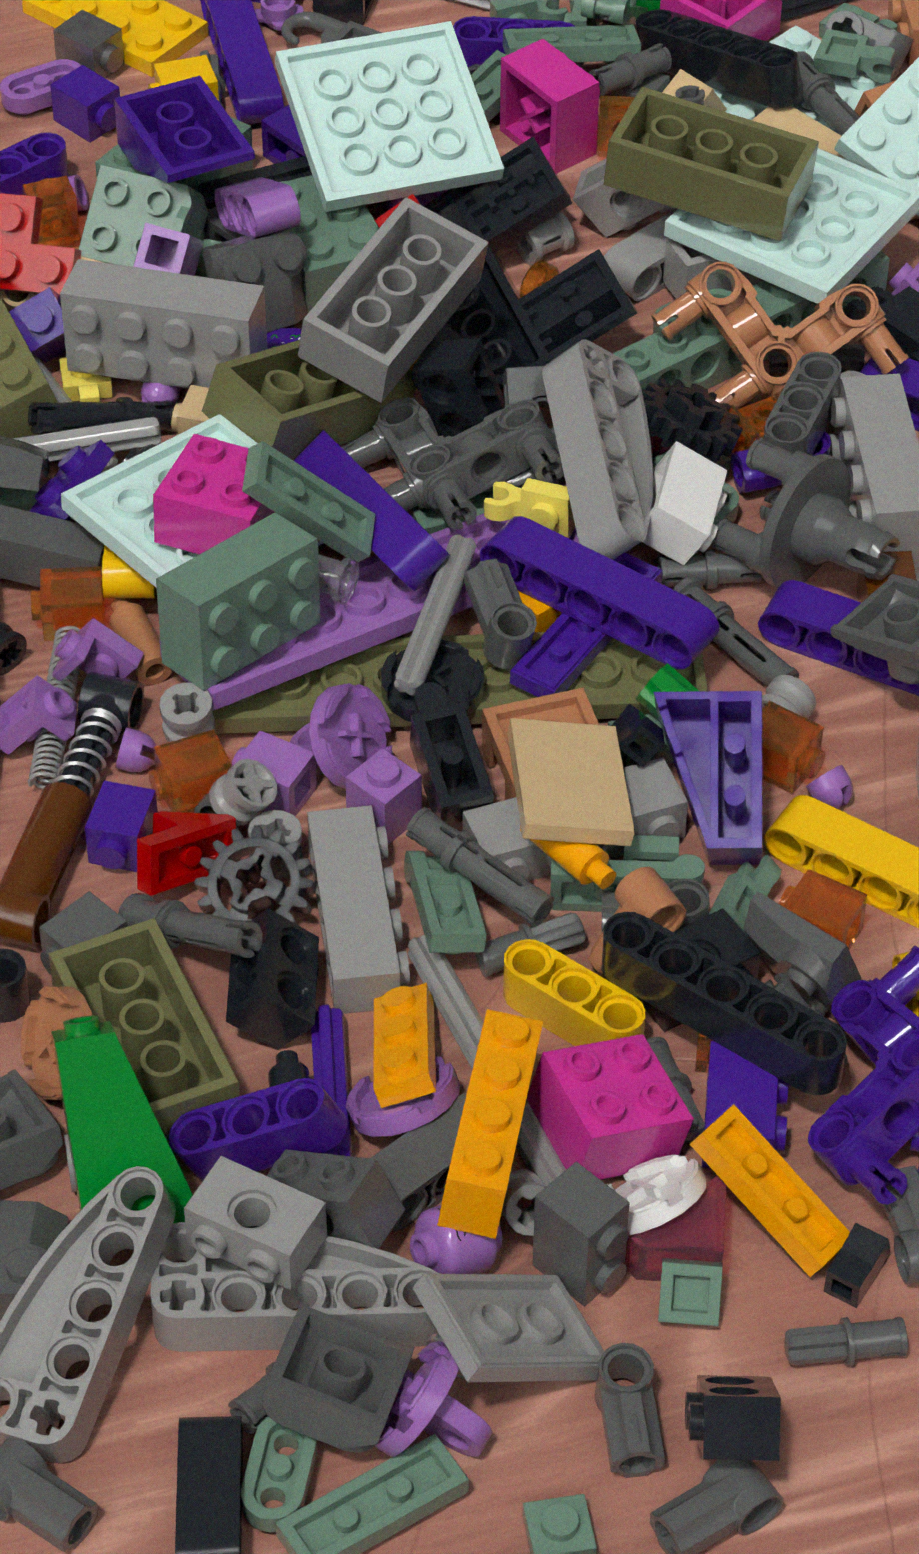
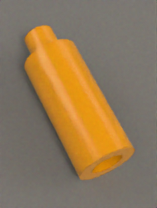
[520,825,616,889]

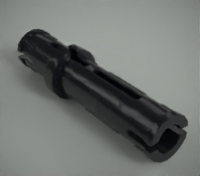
[28,397,174,434]

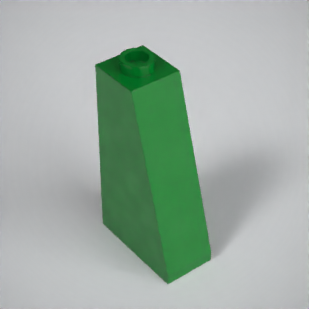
[51,1016,193,1223]

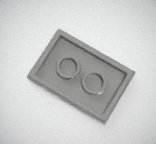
[413,1274,604,1383]

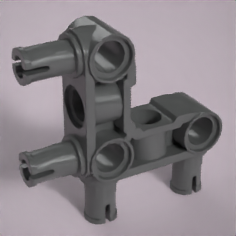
[342,397,564,529]

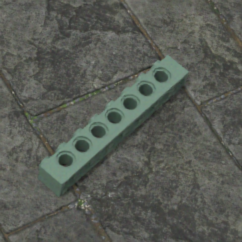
[613,251,890,394]

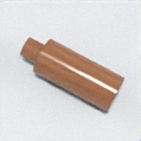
[110,598,172,685]

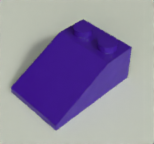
[114,76,255,183]

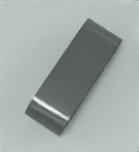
[764,351,842,455]
[370,1092,467,1231]

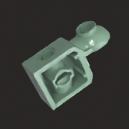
[79,165,222,278]

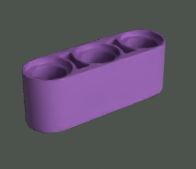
[214,177,301,238]

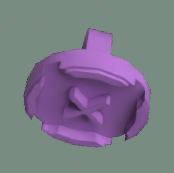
[290,683,392,789]
[375,1341,492,1457]

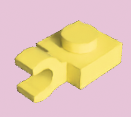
[59,357,113,402]
[484,478,575,538]

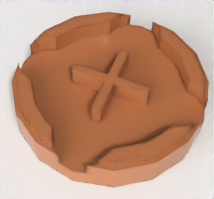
[21,986,92,1100]

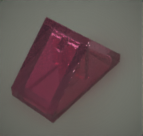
[628,1175,726,1281]

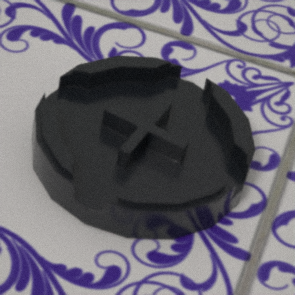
[381,639,485,722]

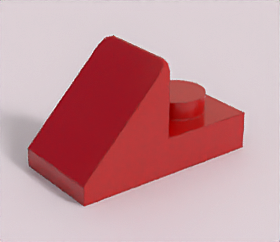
[137,811,236,896]

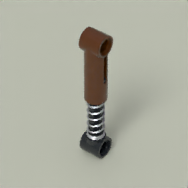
[0,672,144,948]

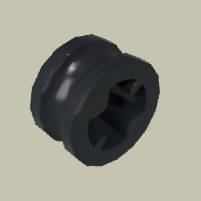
[0,622,27,675]

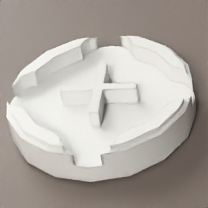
[607,1155,706,1235]

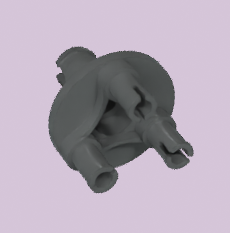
[711,438,900,588]

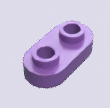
[0,59,81,115]

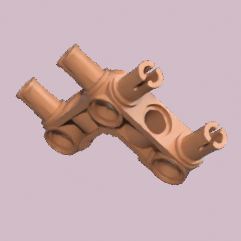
[651,262,909,414]

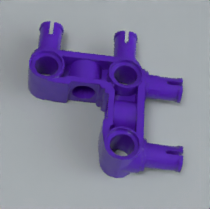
[808,945,919,1205]

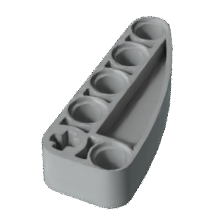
[542,339,653,560]
[0,1166,176,1463]
[150,1222,441,1352]

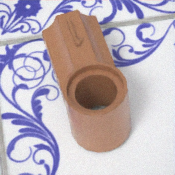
[588,866,686,973]

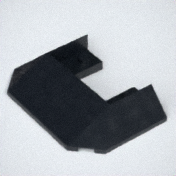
[423,137,638,389]

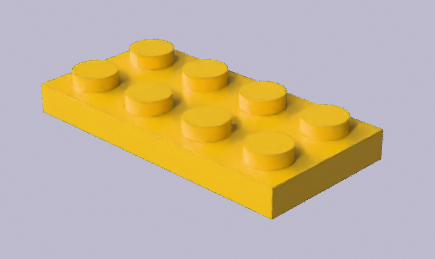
[22,0,209,77]

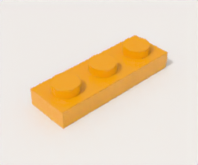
[373,983,436,1108]
[690,1104,850,1277]

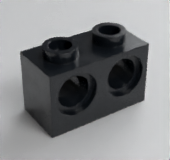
[412,338,505,438]
[226,908,319,1050]
[685,1375,781,1461]

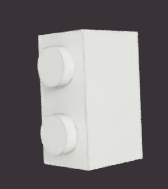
[642,441,727,565]

